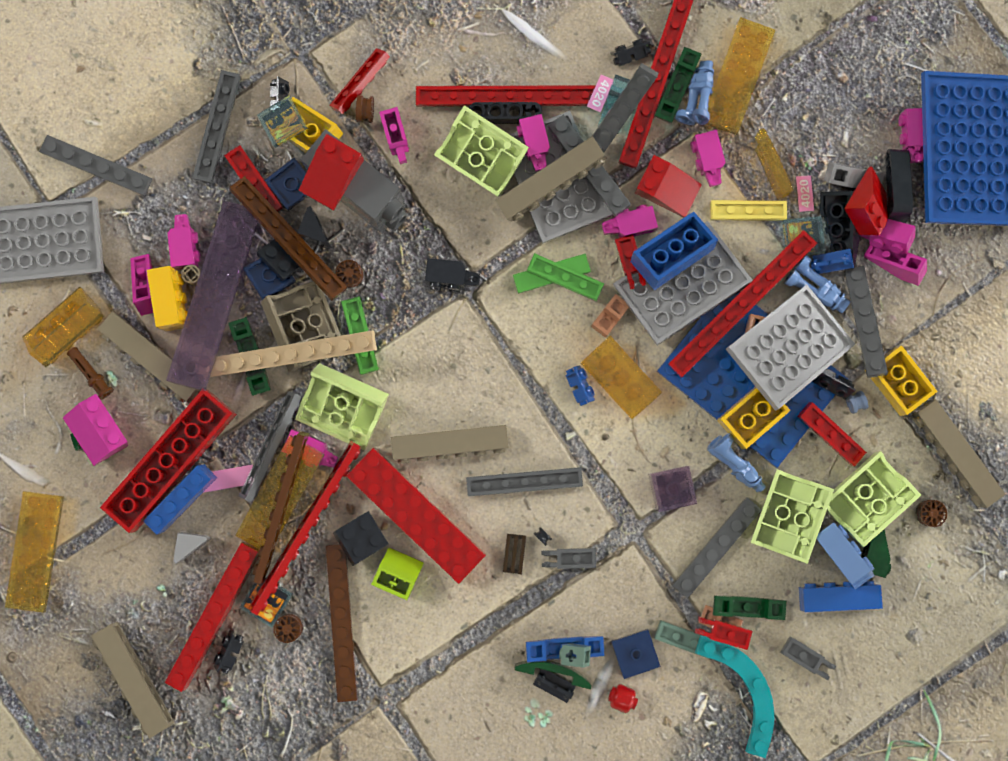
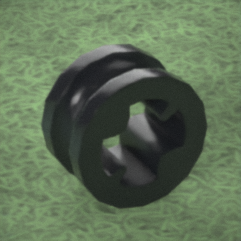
[534,527,552,546]

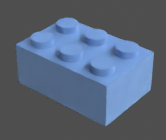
[817,522,874,589]

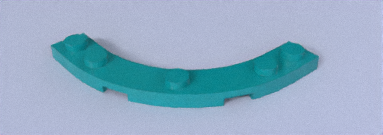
[695,635,774,758]

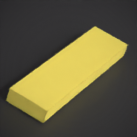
[710,200,787,221]

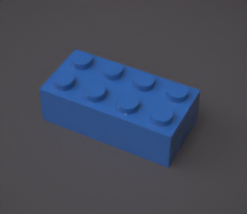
[630,211,718,290]

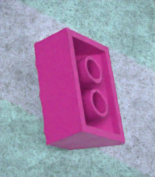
[63,394,128,466]

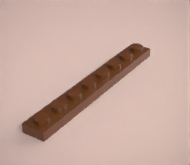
[229,176,347,301]
[253,431,309,584]
[326,544,358,702]

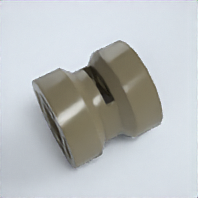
[181,265,205,286]

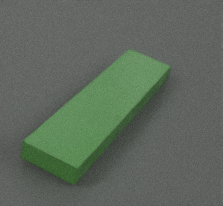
[513,253,591,294]
[527,253,604,301]
[341,296,379,375]

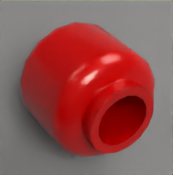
[608,684,638,713]

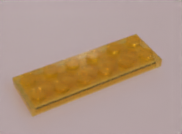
[706,17,775,135]
[235,435,325,550]
[5,491,64,613]

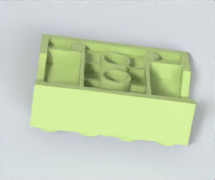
[434,105,529,197]
[295,363,389,451]
[826,451,921,547]
[751,469,834,564]

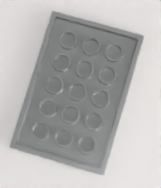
[510,111,613,244]
[0,197,104,284]
[613,221,753,346]
[726,285,855,411]

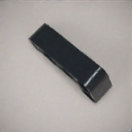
[469,102,542,124]
[885,149,913,223]

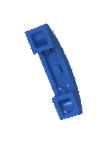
[526,636,605,662]

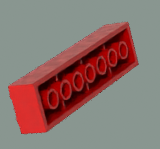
[100,388,237,533]
[346,448,486,584]

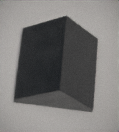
[298,206,332,249]

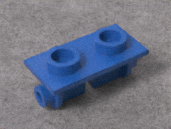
[811,249,854,274]
[565,365,595,406]

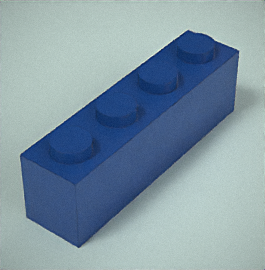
[143,464,217,535]
[799,580,883,612]

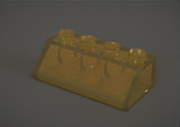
[22,287,104,367]
[580,336,662,420]

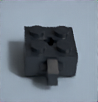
[425,258,480,293]

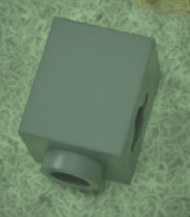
[559,643,591,668]

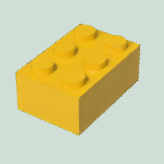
[147,266,190,332]
[865,345,938,416]
[717,386,791,449]

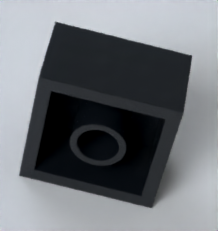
[333,511,388,566]

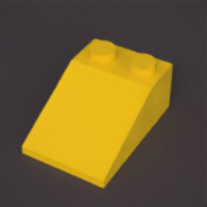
[287,97,343,153]

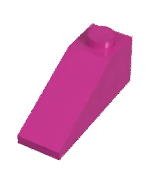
[864,245,927,286]
[130,254,153,316]

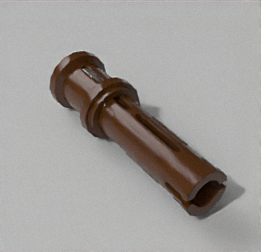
[67,347,114,400]

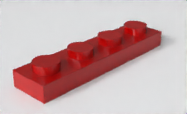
[329,48,390,114]
[224,145,283,212]
[797,402,867,467]

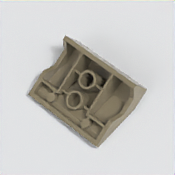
[261,281,341,373]

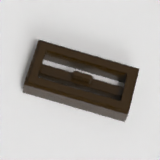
[503,533,526,575]

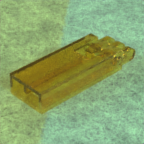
[754,128,794,200]

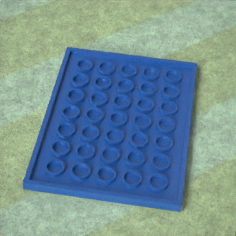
[921,71,1008,226]
[657,292,848,468]

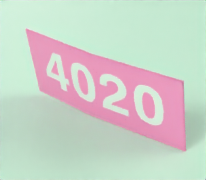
[587,75,615,112]
[796,176,814,212]

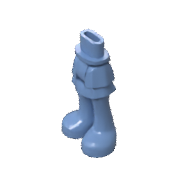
[675,60,714,125]
[784,255,851,314]
[707,433,766,492]

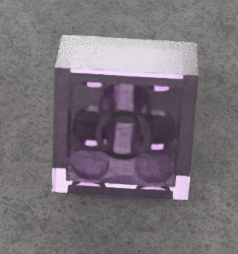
[648,466,697,512]

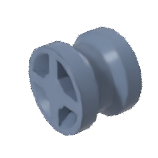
[846,391,868,414]

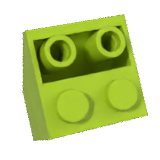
[371,547,424,600]

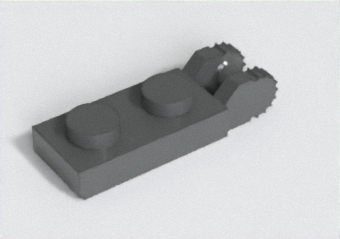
[541,548,596,569]
[780,636,836,680]

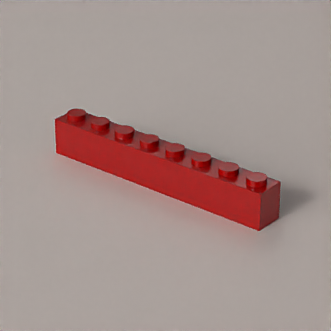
[165,541,260,692]

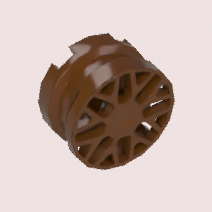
[356,95,374,123]
[336,260,364,288]
[915,500,948,527]
[273,614,303,643]

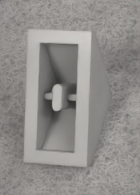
[173,532,211,564]

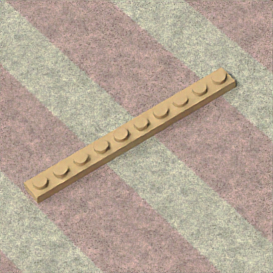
[194,331,377,379]

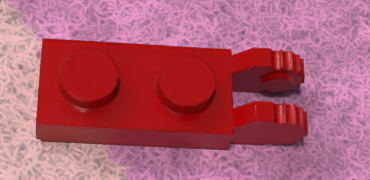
[615,234,646,289]
[695,616,753,650]

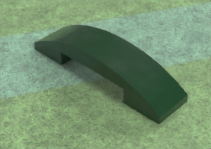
[655,46,702,124]
[228,317,271,396]
[713,595,787,620]
[514,660,592,690]

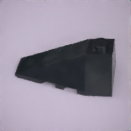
[820,191,861,269]

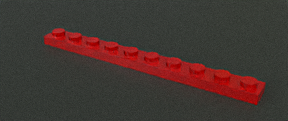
[618,0,694,169]
[416,85,596,107]
[668,230,817,378]
[249,441,361,616]

